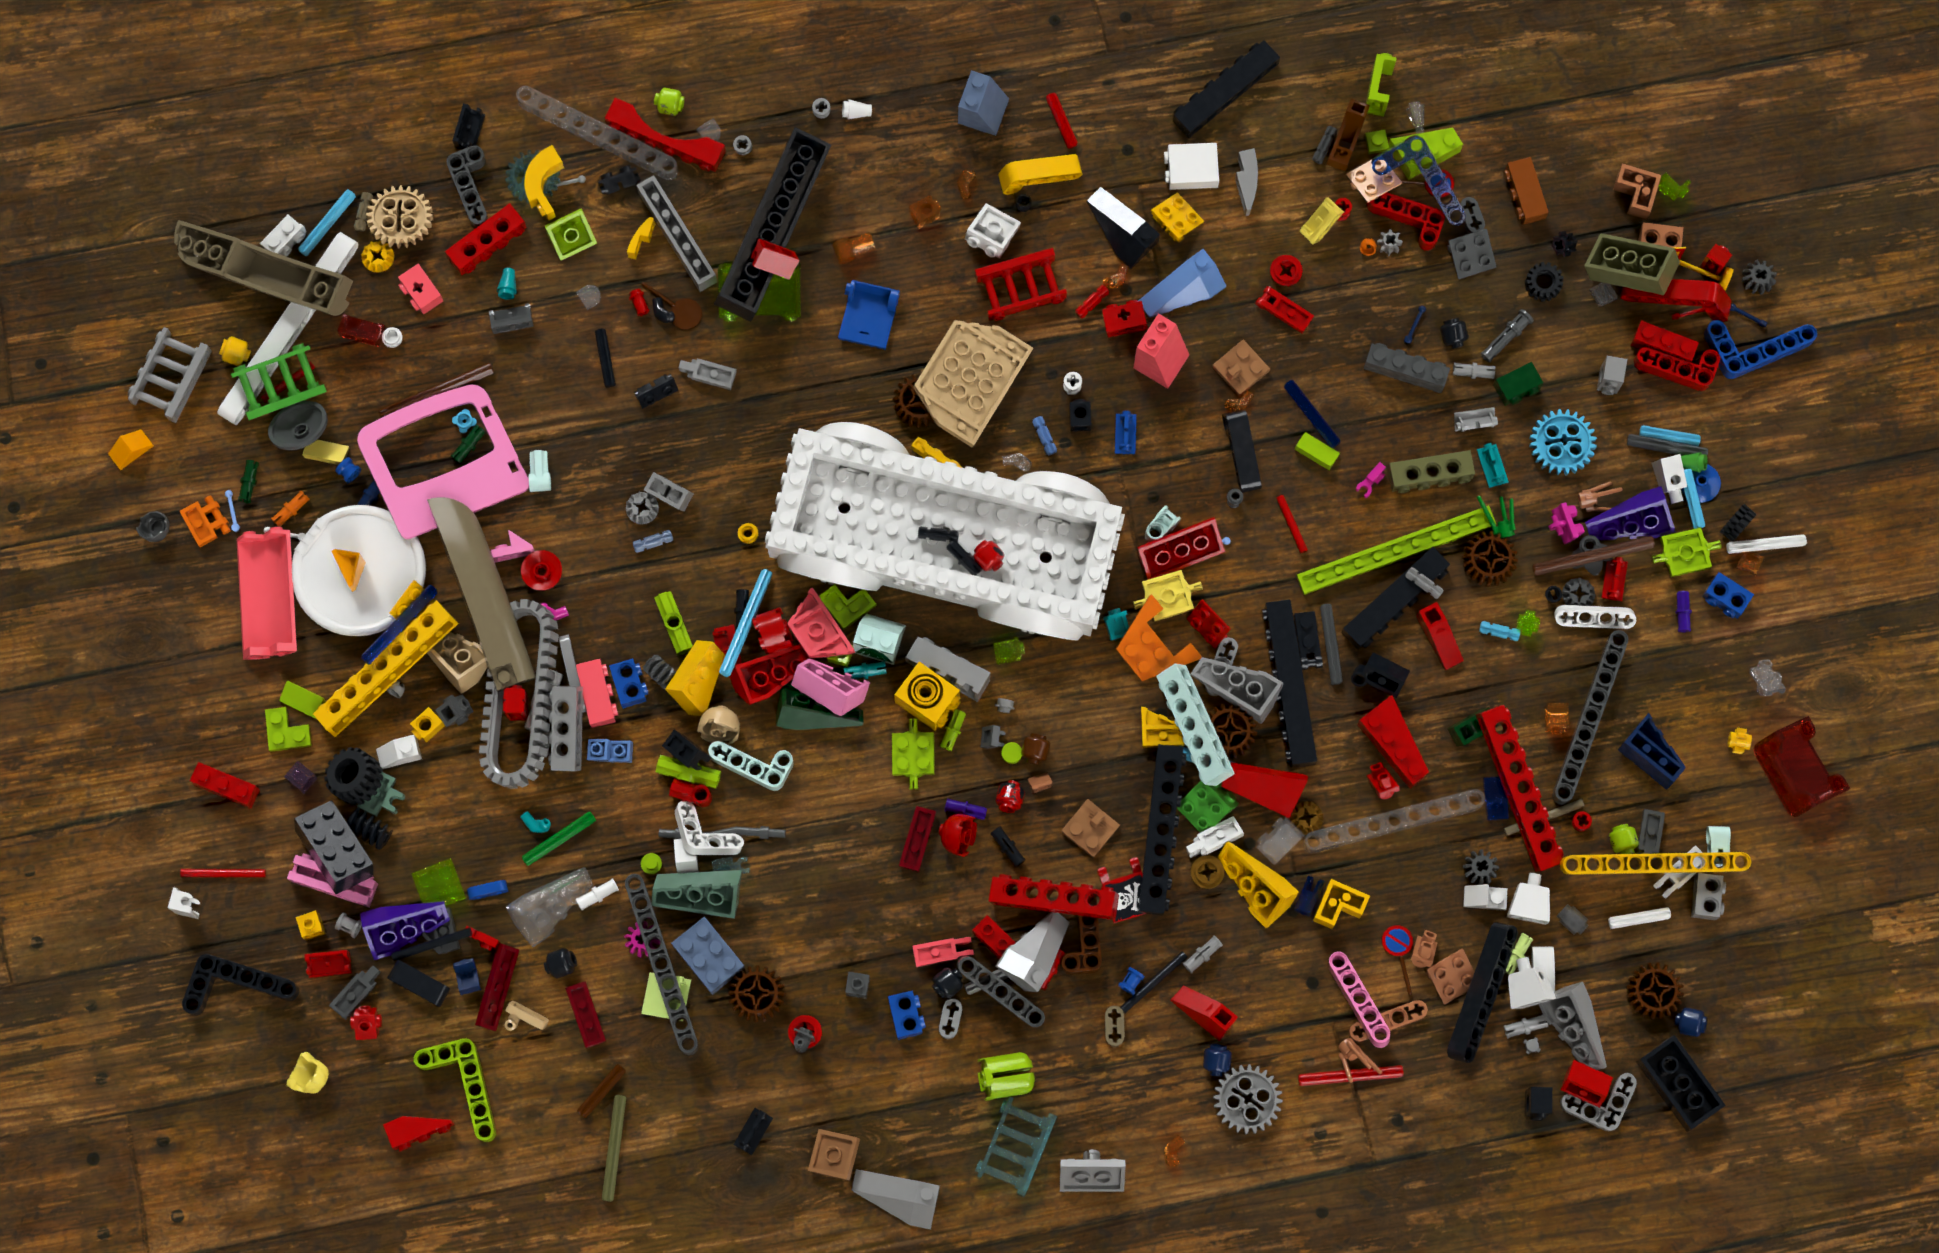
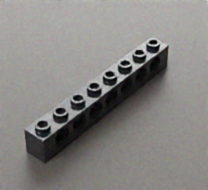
[1138,744,1187,916]

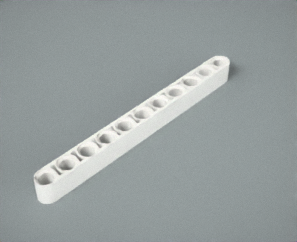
[218,232,359,425]

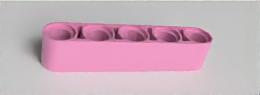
[1329,952,1390,1048]

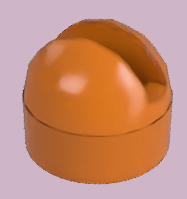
[1360,238,1377,256]

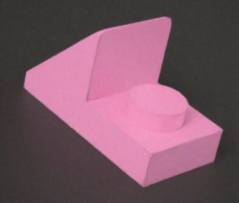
[491,530,535,563]

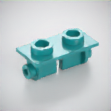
[1477,443,1509,488]

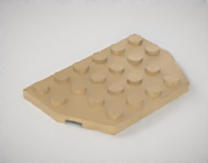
[913,320,1033,447]

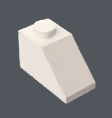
[376,735,422,769]

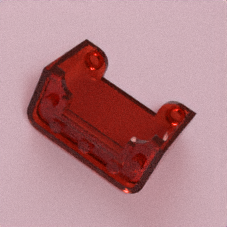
[1754,716,1850,817]

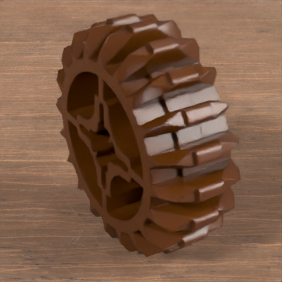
[892,373,936,428]
[1462,531,1518,587]
[1208,703,1257,759]
[1626,962,1684,1020]
[728,965,786,1023]

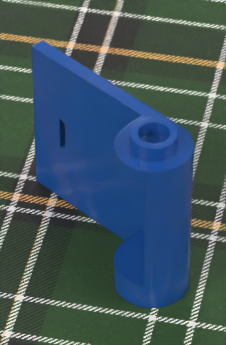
[838,280,900,350]

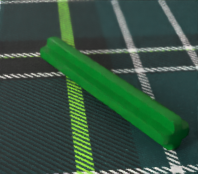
[522,812,596,866]

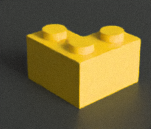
[1313,879,1370,929]

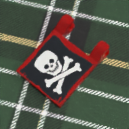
[1097,857,1146,923]

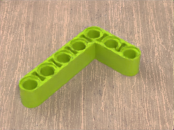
[414,1038,496,1142]

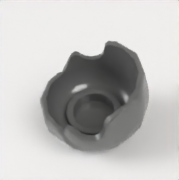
[136,511,170,542]

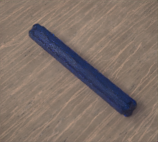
[361,585,438,665]

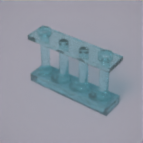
[975,1097,1057,1197]

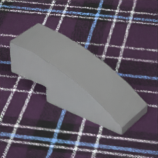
[1235,148,1258,216]

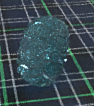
[505,150,560,204]

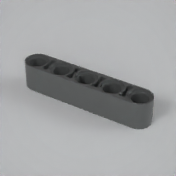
[957,956,1045,1027]

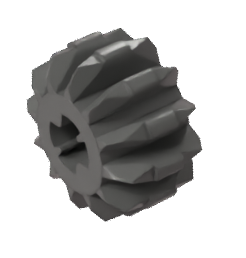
[1741,259,1777,295]
[643,655,676,689]
[1463,849,1499,885]

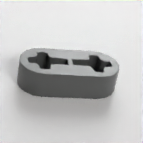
[1459,197,1485,234]

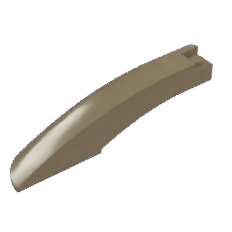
[174,220,353,316]
[427,497,536,692]

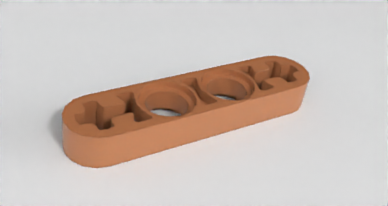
[1348,1000,1428,1042]

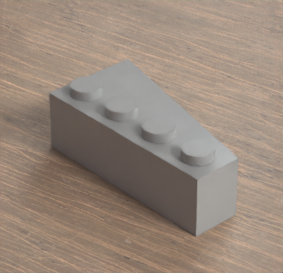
[905,637,991,702]

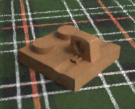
[1212,339,1270,397]
[1061,799,1120,858]
[808,1129,860,1181]

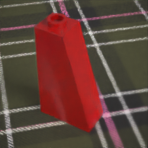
[1221,762,1308,818]

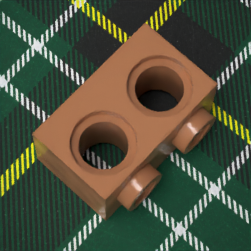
[1638,222,1684,247]

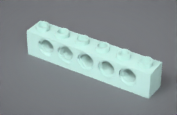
[1156,663,1235,786]

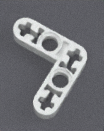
[675,801,744,855]

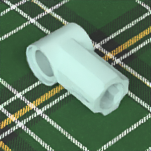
[529,450,551,492]

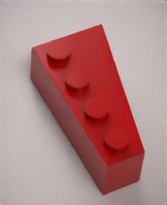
[1357,695,1429,789]

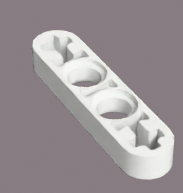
[1554,605,1636,629]

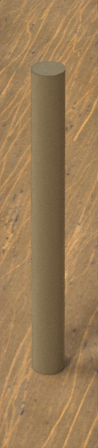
[1504,799,1584,836]

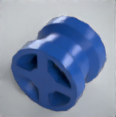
[335,457,362,483]

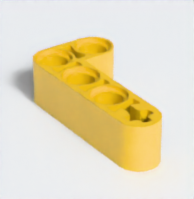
[998,154,1083,195]

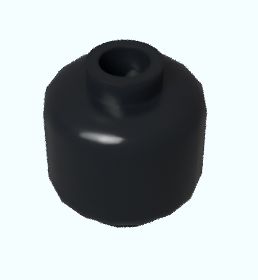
[1440,318,1469,349]
[544,948,577,979]
[932,967,963,999]

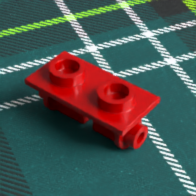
[1601,557,1628,602]

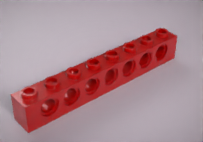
[1475,705,1564,872]

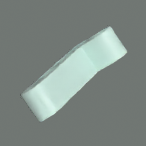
[708,741,794,791]

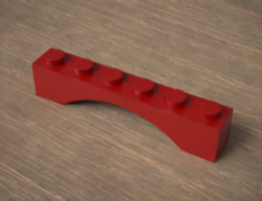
[605,97,726,172]

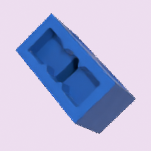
[1702,572,1754,619]
[609,658,649,709]
[888,990,926,1040]

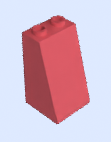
[1133,313,1189,389]

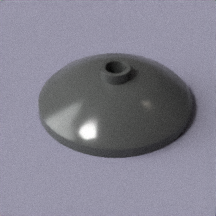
[268,401,328,450]

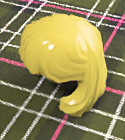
[286,1052,329,1094]

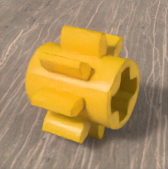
[1727,728,1752,754]

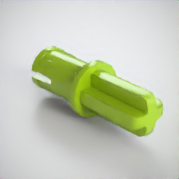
[939,709,966,751]

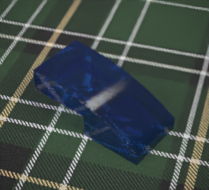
[1483,776,1509,820]

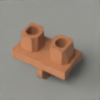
[1411,930,1437,968]

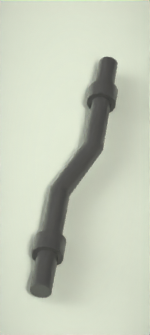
[658,826,786,839]

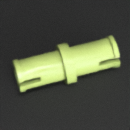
[1505,933,1533,975]

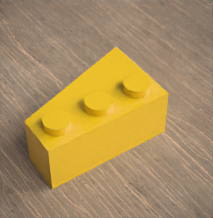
[665,640,725,716]

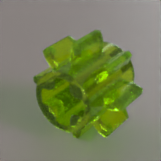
[1516,610,1540,637]

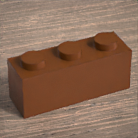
[1503,157,1549,225]

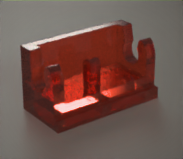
[337,314,386,347]

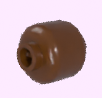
[1021,733,1050,765]

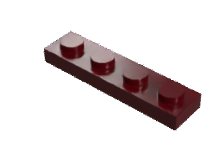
[475,943,519,1031]

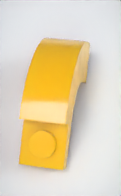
[524,145,564,221]

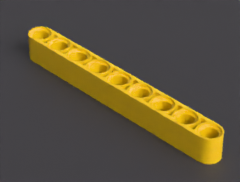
[1560,852,1751,875]

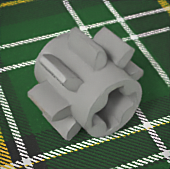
[1377,229,1403,256]

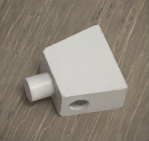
[1652,454,1687,504]
[1507,873,1550,925]
[1508,957,1556,1009]

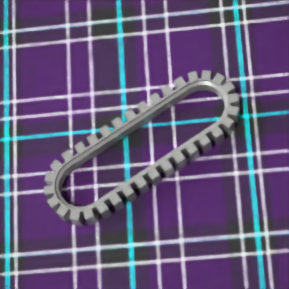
[479,599,559,789]

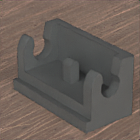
[489,303,534,334]

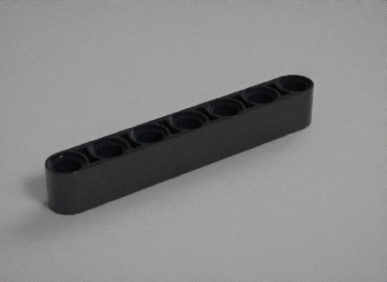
[1447,922,1518,1063]

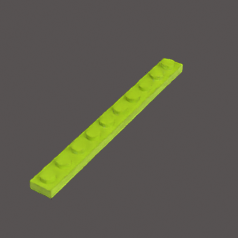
[1296,505,1496,595]

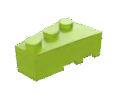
[1389,128,1463,180]

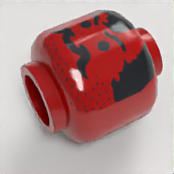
[974,540,1005,571]
[995,780,1025,813]

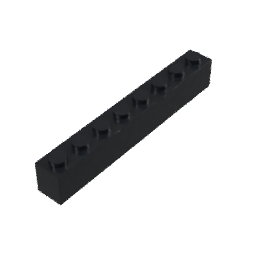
[1261,599,1317,768]

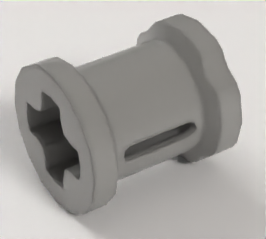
[335,912,362,938]

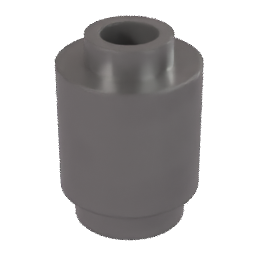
[1556,904,1589,935]

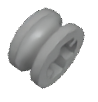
[812,98,831,119]
[733,135,752,155]

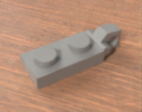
[679,358,737,390]

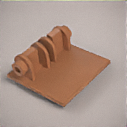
[1425,948,1474,1005]

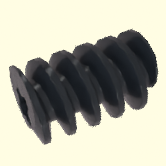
[347,807,393,850]

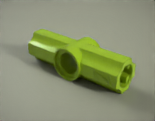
[654,591,693,655]
[655,755,721,789]

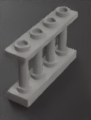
[128,327,212,423]

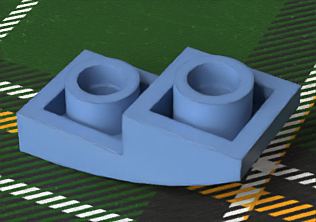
[587,739,633,763]

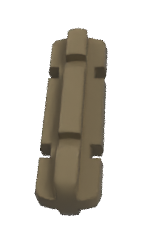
[354,192,373,232]

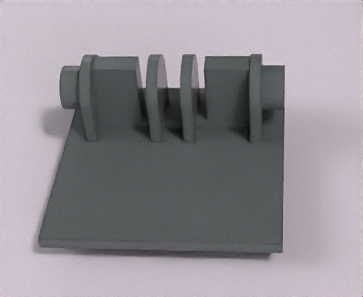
[1447,229,1497,279]

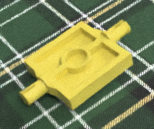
[1133,570,1203,622]

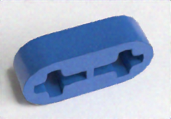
[467,880,508,900]

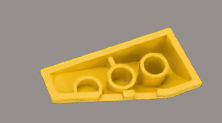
[1217,841,1299,928]

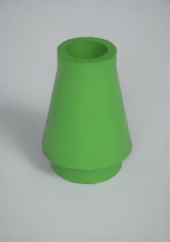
[1681,452,1708,473]

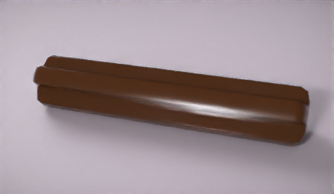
[577,1064,626,1118]

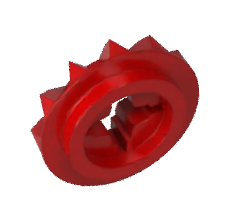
[1270,255,1303,287]
[788,1015,822,1049]

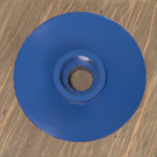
[1681,464,1721,503]

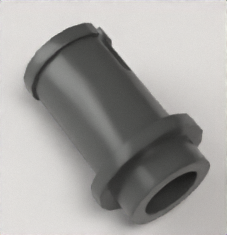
[1227,489,1243,508]

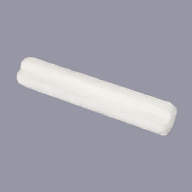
[1608,907,1671,929]

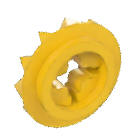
[361,240,394,272]

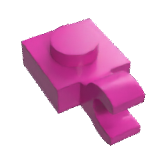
[1356,462,1386,499]

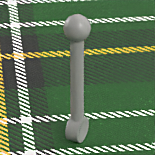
[544,175,586,190]

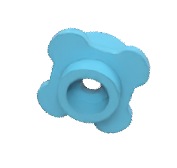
[452,409,477,433]

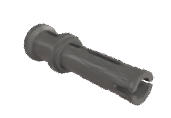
[1480,309,1534,363]

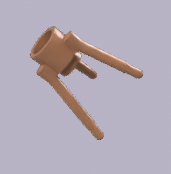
[1578,482,1622,512]
[1338,1038,1382,1083]

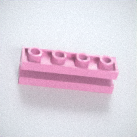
[287,853,378,908]

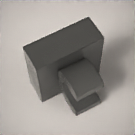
[980,725,1006,749]

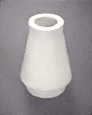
[842,99,872,119]

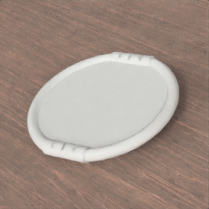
[292,505,426,636]

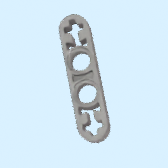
[559,634,587,713]

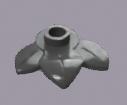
[1572,535,1613,576]

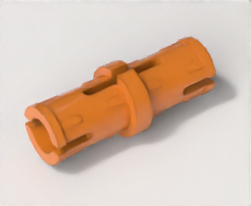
[271,491,310,527]

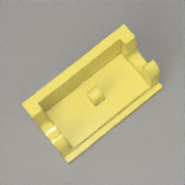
[1300,197,1344,245]

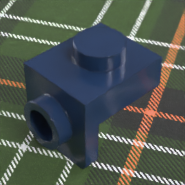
[453,958,481,995]

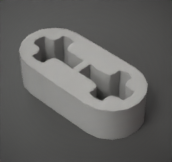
[939,999,962,1039]

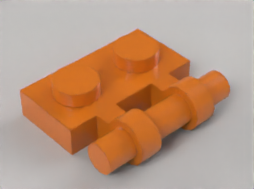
[180,495,231,547]

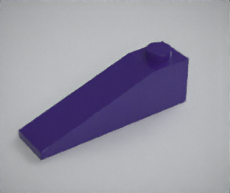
[1585,486,1676,540]

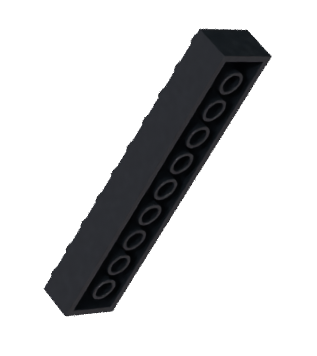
[714,127,831,322]

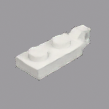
[1186,816,1244,858]

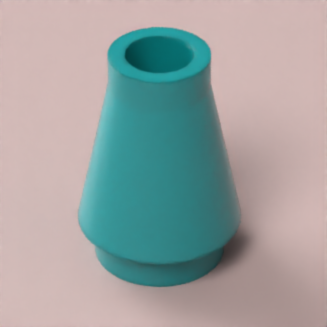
[497,268,517,300]

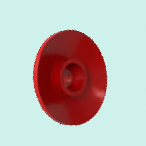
[521,550,562,591]

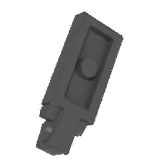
[1637,809,1665,859]
[329,966,381,1020]

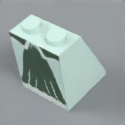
[853,614,906,665]

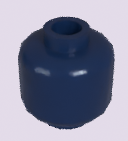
[1675,1008,1708,1037]
[1203,1044,1232,1076]

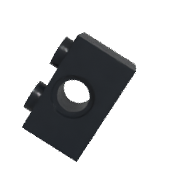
[1525,1087,1553,1121]

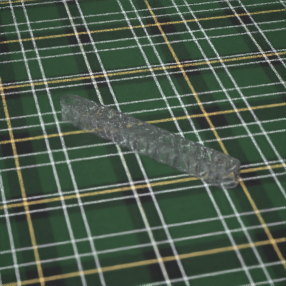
[516,86,678,180]
[1303,789,1485,853]

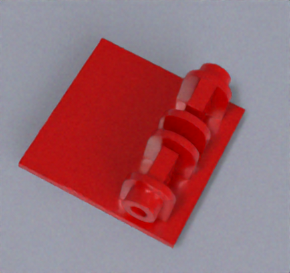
[1187,599,1231,649]

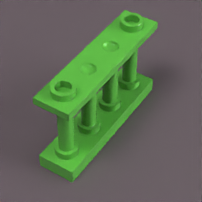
[230,343,327,420]

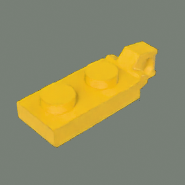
[910,437,962,468]

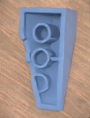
[1138,249,1227,318]

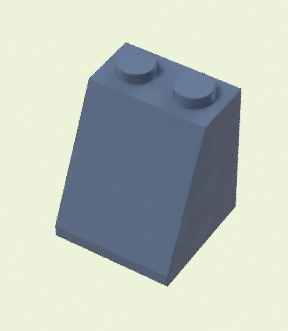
[958,70,1009,136]

